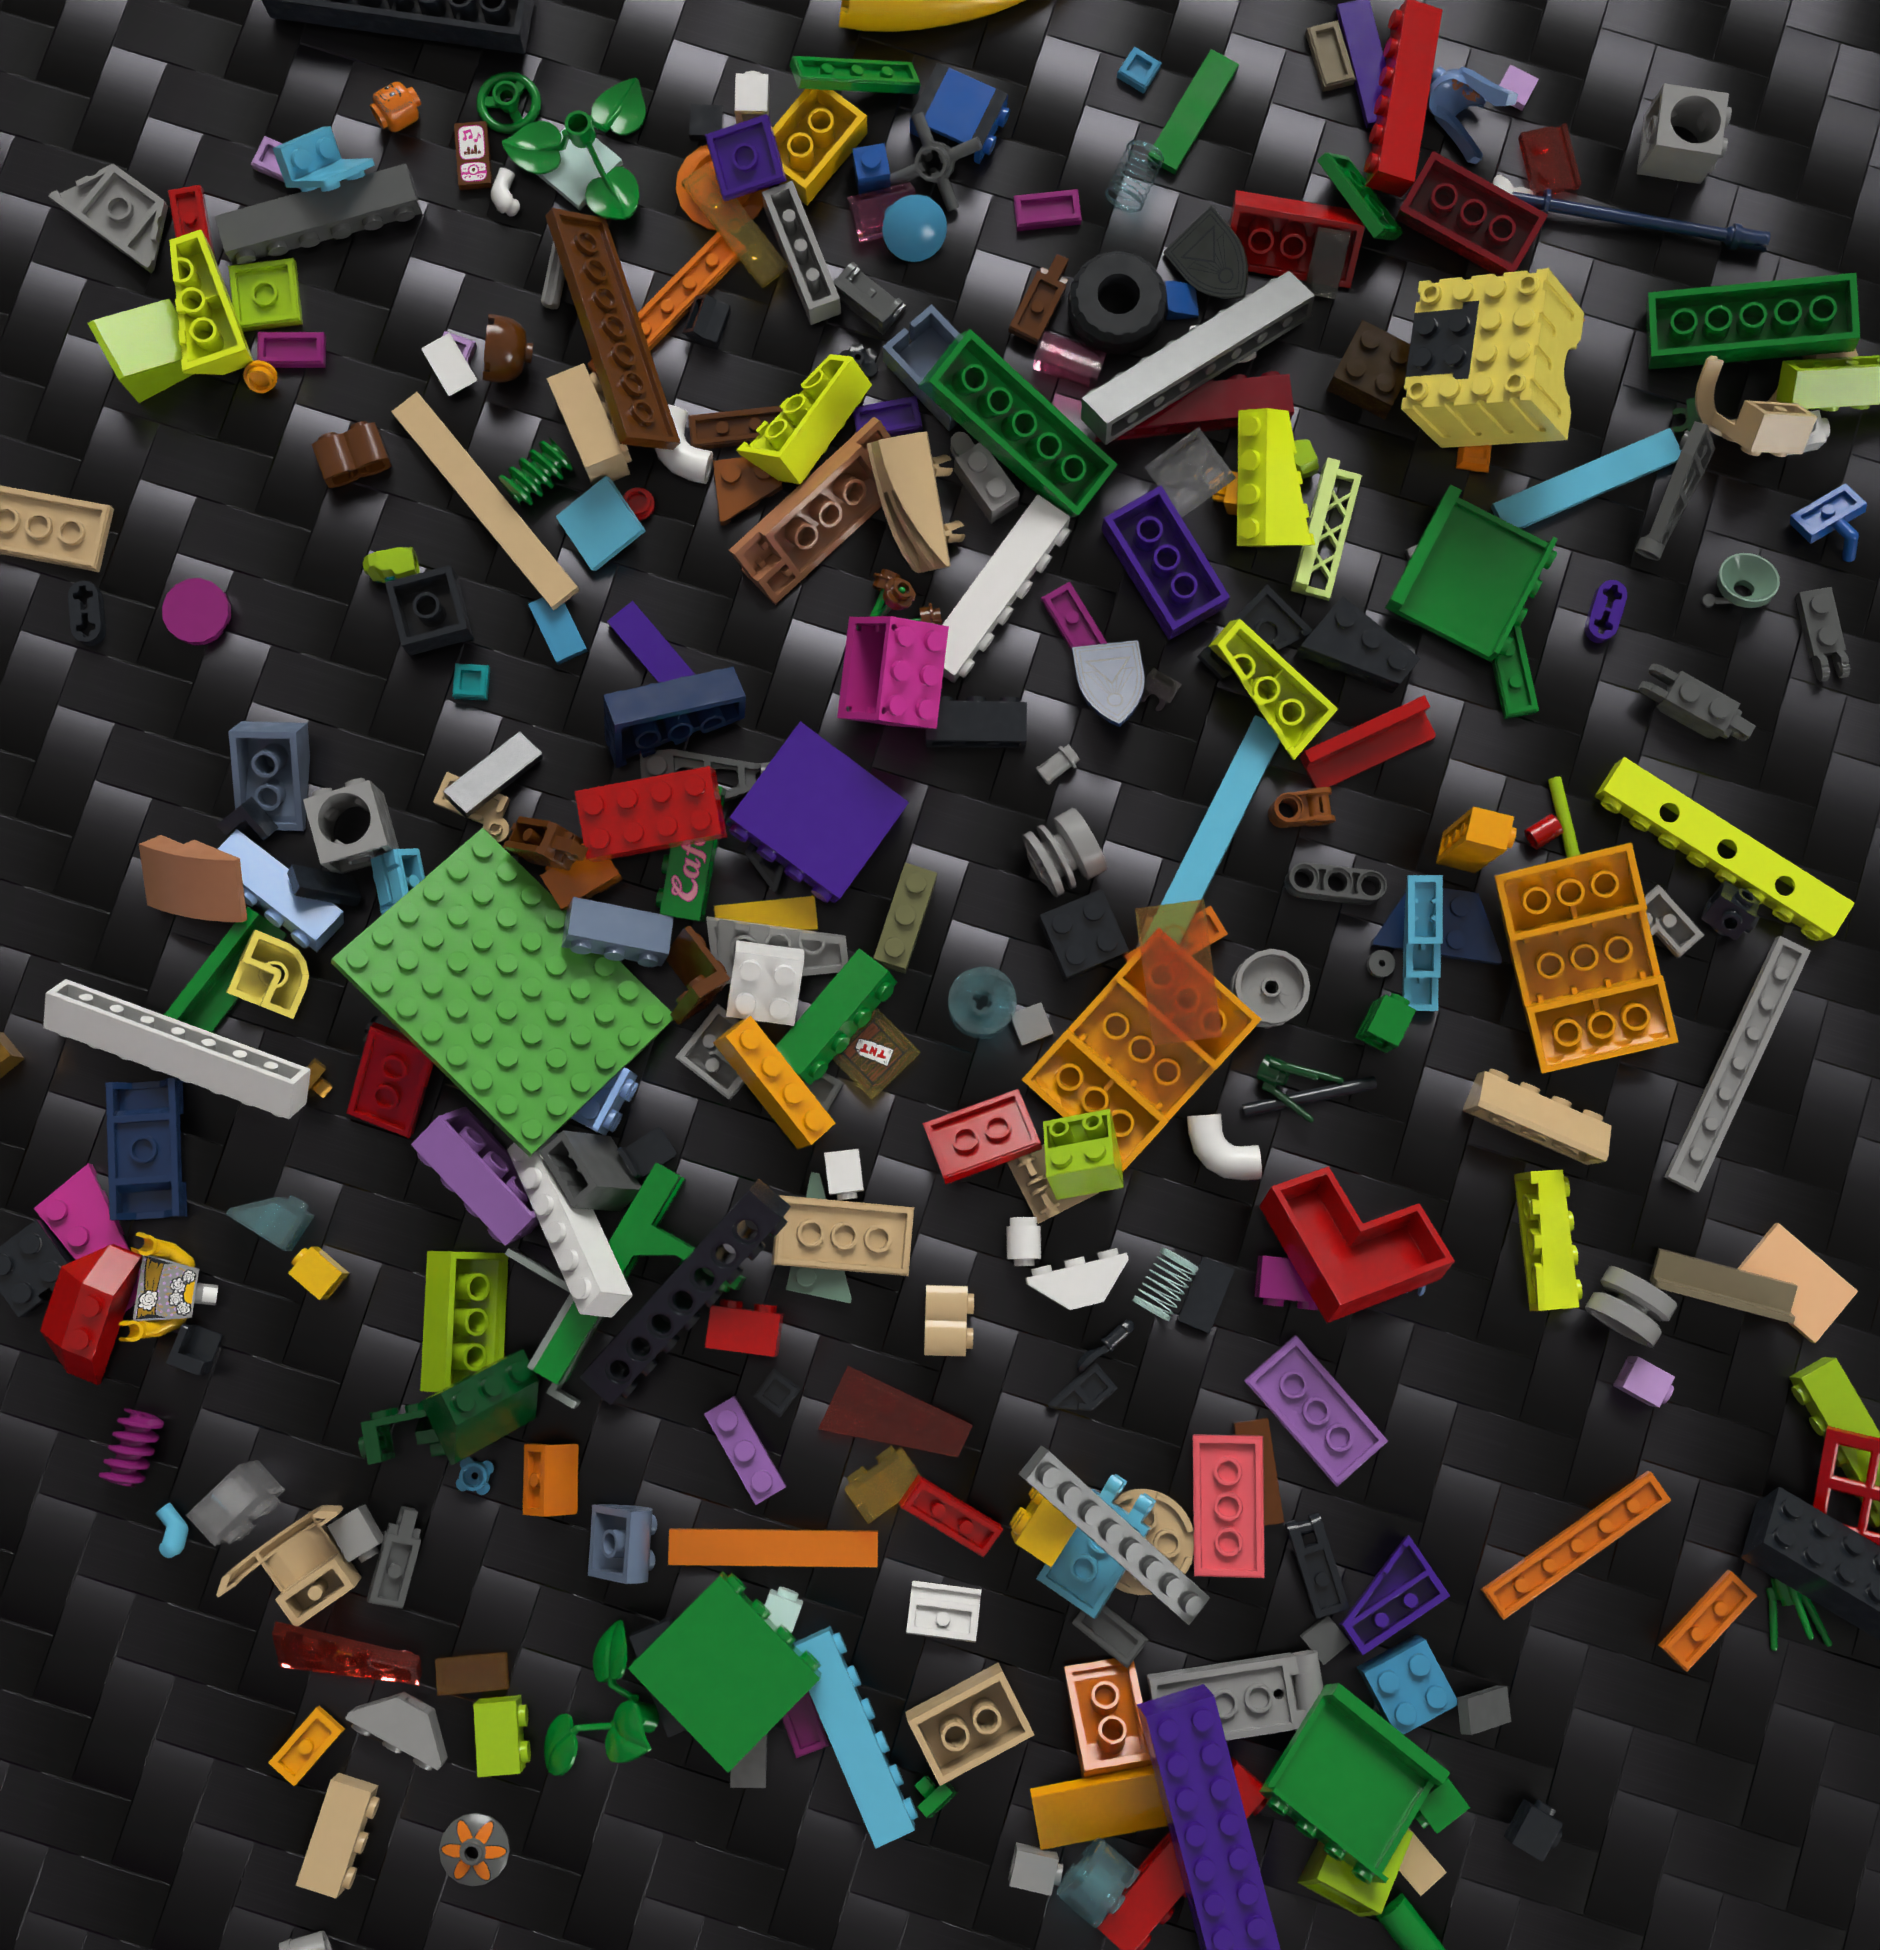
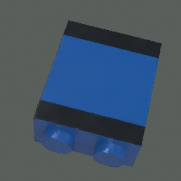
[910,62,1011,165]

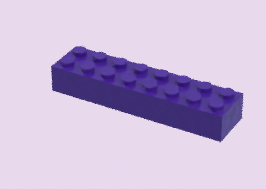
[1137,1684,1281,1950]

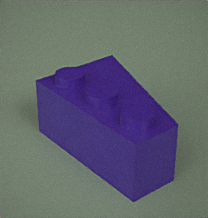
[1339,1535,1450,1655]

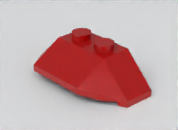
[40,1244,143,1385]

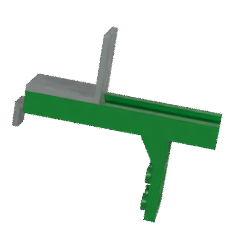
[505,1162,746,1409]

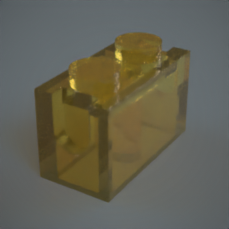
[844,1445,923,1524]

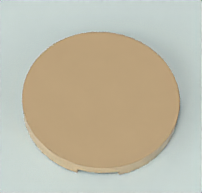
[1114,1489,1194,1595]

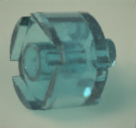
[948,966,1017,1038]
[1056,1837,1140,1928]

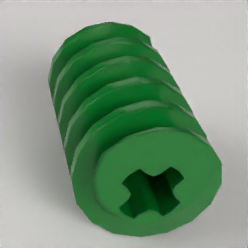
[498,437,574,507]

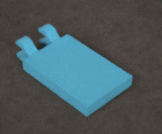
[1036,1474,1156,1619]

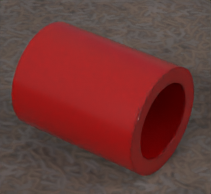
[1524,814,1564,850]

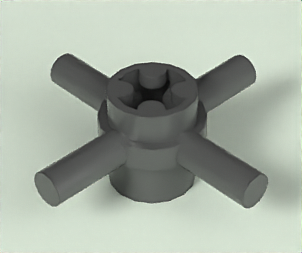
[890,112,983,212]

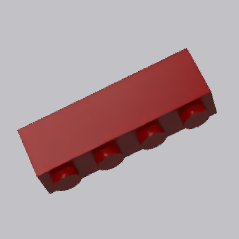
[1229,190,1365,288]

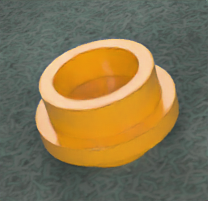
[243,360,278,393]

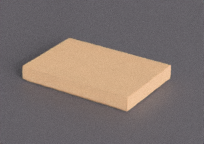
[1737,1223,1858,1343]

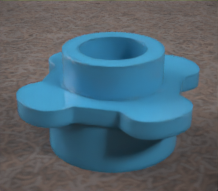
[456,1457,494,1495]

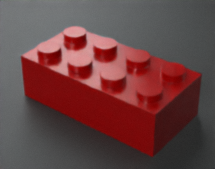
[575,766,727,862]

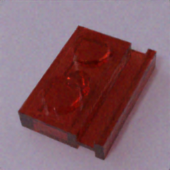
[1518,123,1582,196]

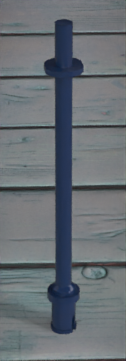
[1512,188,1771,253]

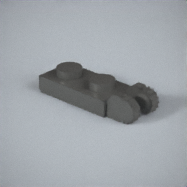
[1795,587,1851,682]

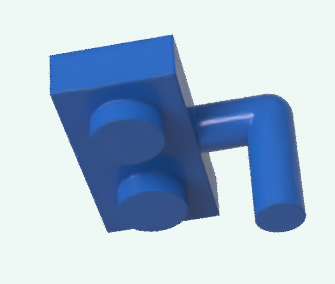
[1790,483,1867,562]

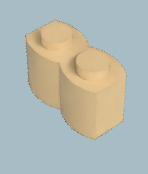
[924,1285,974,1356]

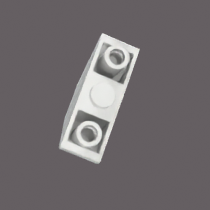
[1025,1248,1129,1310]

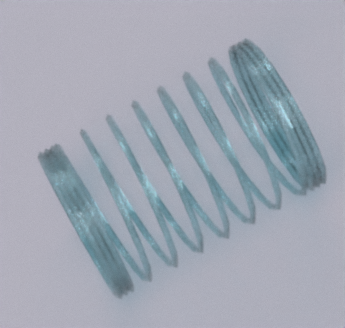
[1105,140,1164,213]

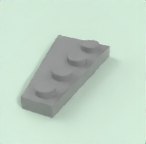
[706,916,848,984]

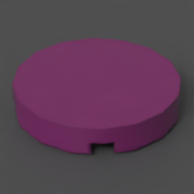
[162,578,231,645]

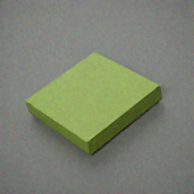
[228,258,303,332]

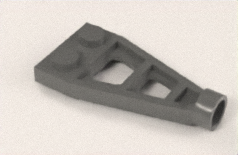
[1635,421,1715,560]
[640,749,770,802]

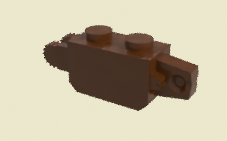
[503,816,588,870]

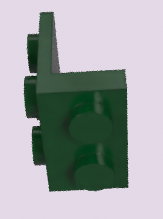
[359,1402,427,1465]

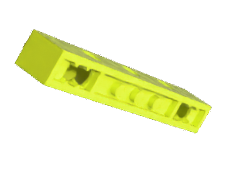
[1594,757,1855,941]

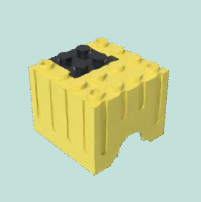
[1401,268,1584,448]

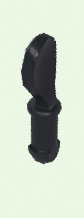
[1077,1319,1135,1373]

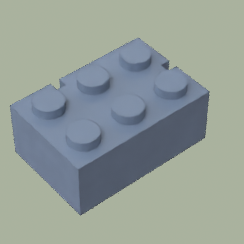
[883,304,960,431]

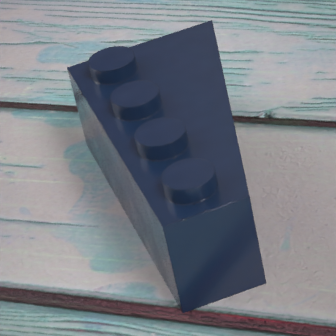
[603,667,746,768]

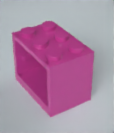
[837,616,949,729]

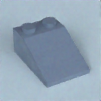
[228,721,310,831]

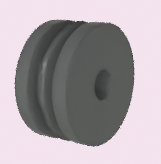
[1366,950,1395,978]

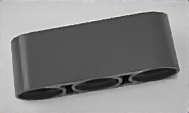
[1284,863,1387,905]

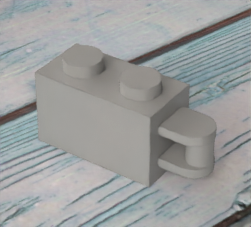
[950,432,1020,524]

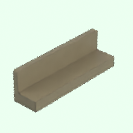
[1649,1248,1798,1324]

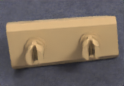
[867,431,965,573]

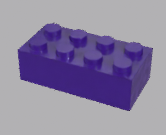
[1101,485,1230,640]

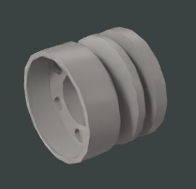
[1022,808,1107,897]

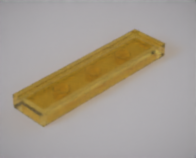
[681,162,788,288]

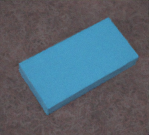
[528,597,588,665]

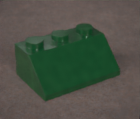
[420,1349,539,1465]

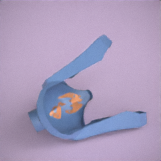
[1427,66,1518,164]

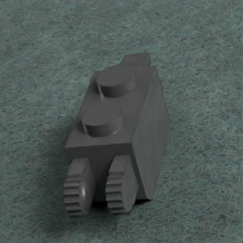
[1638,663,1756,741]

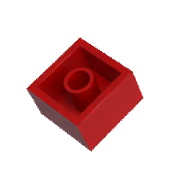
[705,1299,784,1357]

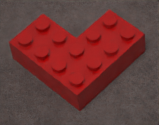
[1259,1166,1455,1323]

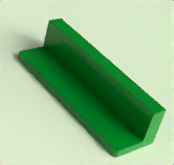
[164,907,287,1033]

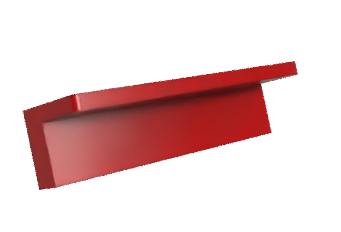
[1299,695,1436,788]

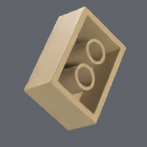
[547,363,632,486]
[905,1662,1034,1786]

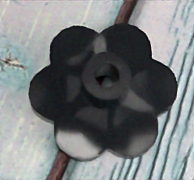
[839,343,878,377]

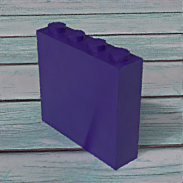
[725,721,909,903]

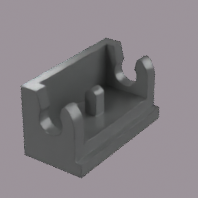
[833,262,906,335]

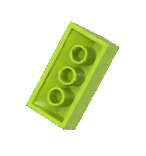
[420,1251,508,1392]

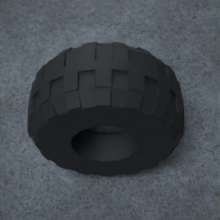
[1068,251,1166,355]

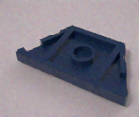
[1371,888,1502,965]

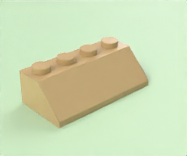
[1462,1069,1612,1165]

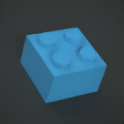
[1357,1634,1457,1735]

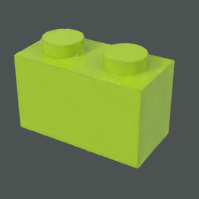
[473,1695,531,1777]

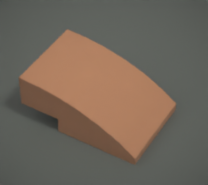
[139,835,247,922]

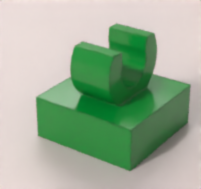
[915,1776,958,1818]

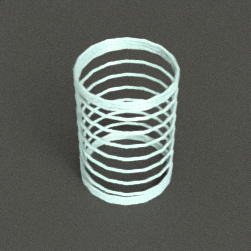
[1132,1247,1199,1321]

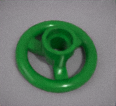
[476,72,541,134]

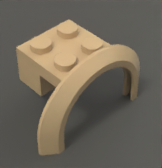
[1695,356,1817,457]
[216,1505,362,1628]

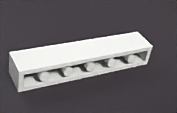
[942,495,1071,683]
[507,1133,633,1318]

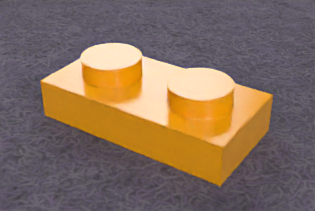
[268,1705,345,1786]

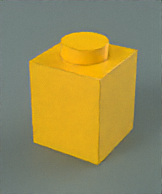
[288,1246,350,1300]

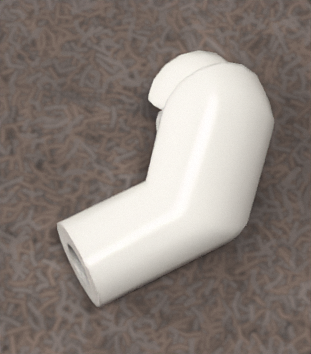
[491,168,520,216]

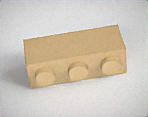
[296,1773,380,1899]

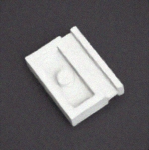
[906,1581,982,1643]

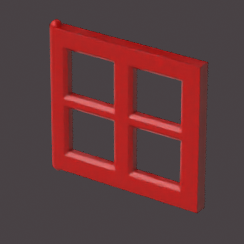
[1813,1426,1880,1546]

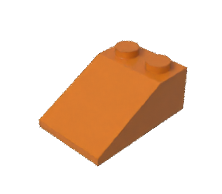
[1064,1658,1152,1778]

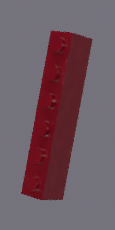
[1094,371,1294,442]

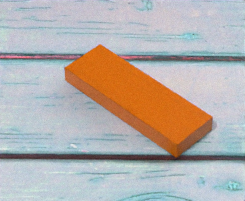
[1658,1570,1757,1672]

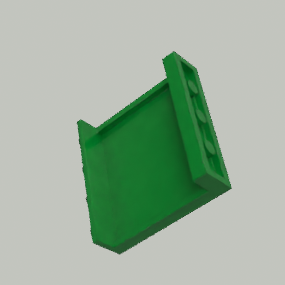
[1385,484,1558,662]
[628,1571,822,1773]
[1259,1683,1450,1884]

